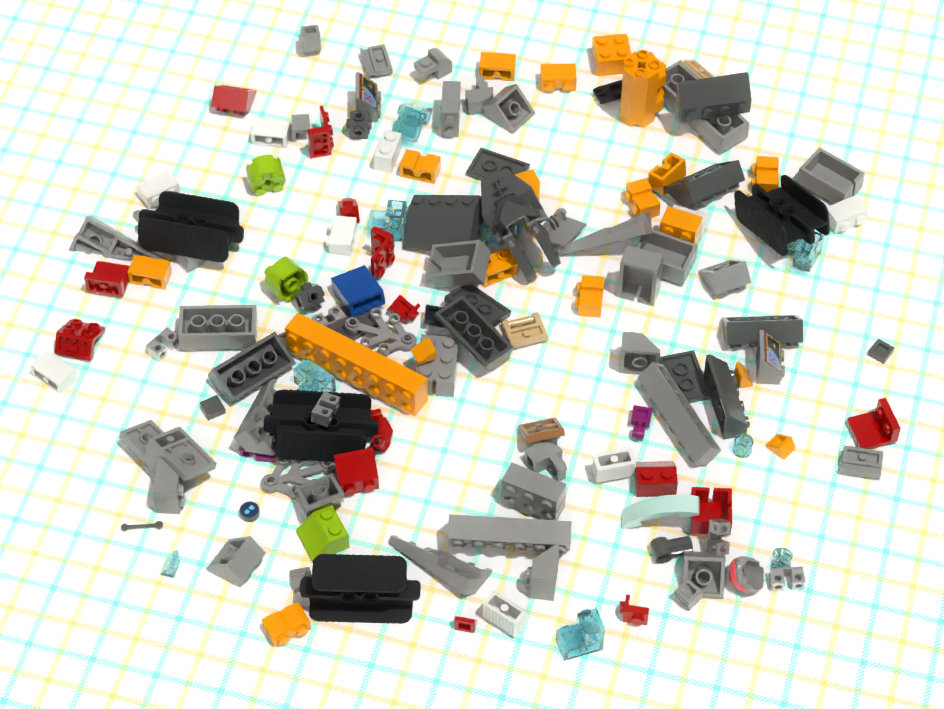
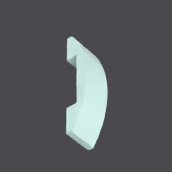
[622,495,699,529]

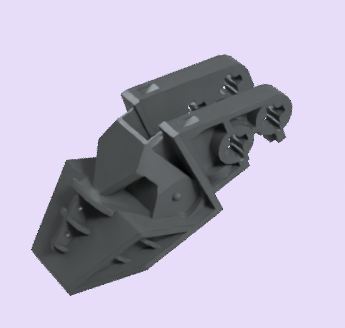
[481,168,561,281]

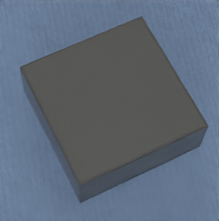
[868,339,895,364]
[199,395,226,421]

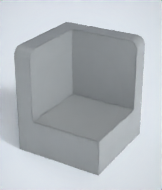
[291,114,310,142]

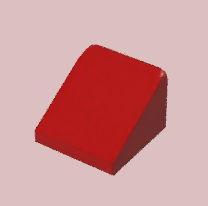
[454,616,477,633]

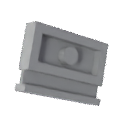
[360,44,393,78]
[840,445,883,479]

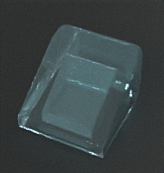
[160,550,180,578]

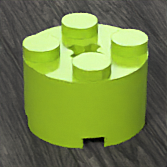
[246,155,286,196]
[264,256,308,302]

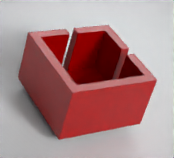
[690,487,732,535]

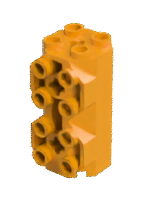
[619,49,667,128]

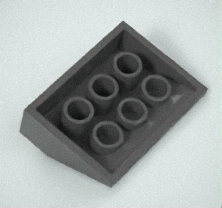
[402,195,484,251]

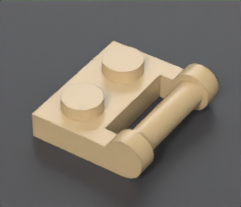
[501,312,548,349]

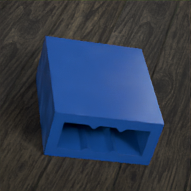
[331,265,385,317]

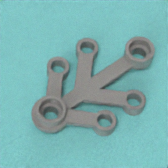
[344,308,417,356]
[261,457,335,498]

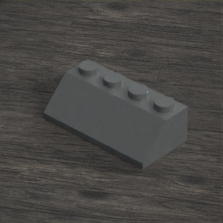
[675,72,752,122]
[664,160,745,207]
[434,295,514,369]
[722,315,803,348]
[208,332,296,402]
[703,354,750,440]

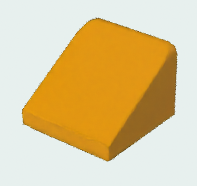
[411,337,436,365]
[734,361,753,388]
[765,434,795,459]

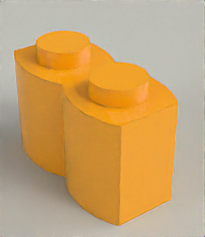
[262,603,311,646]

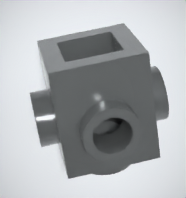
[346,111,372,139]
[292,282,325,311]

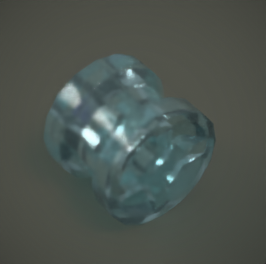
[733,433,754,458]
[770,548,793,568]

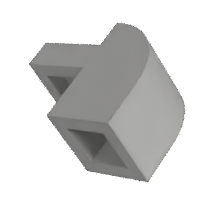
[300,25,321,53]
[414,48,452,80]
[465,75,493,115]
[525,442,567,481]

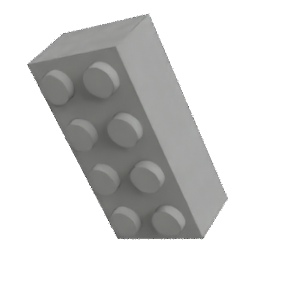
[178,305,258,350]

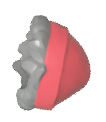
[729,556,764,593]

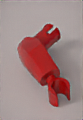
[371,409,393,452]

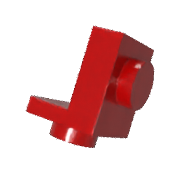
[337,197,360,223]
[387,295,421,324]
[619,594,649,626]

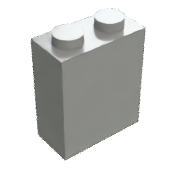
[441,81,461,137]

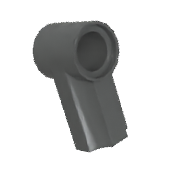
[650,536,693,564]

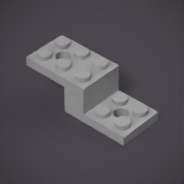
[119,420,217,481]

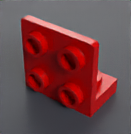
[307,106,334,159]
[370,226,395,281]
[84,261,130,297]
[54,319,105,361]
[847,398,901,449]

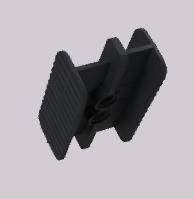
[734,174,830,256]
[138,191,244,263]
[263,389,379,462]
[300,554,421,624]

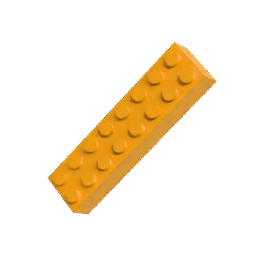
[285,312,428,417]

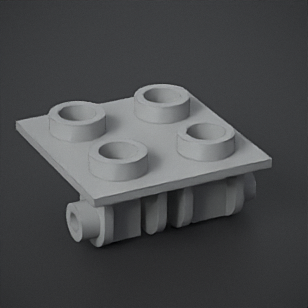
[542,208,587,247]

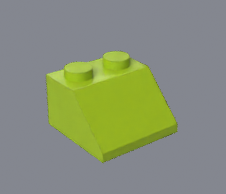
[296,504,350,563]

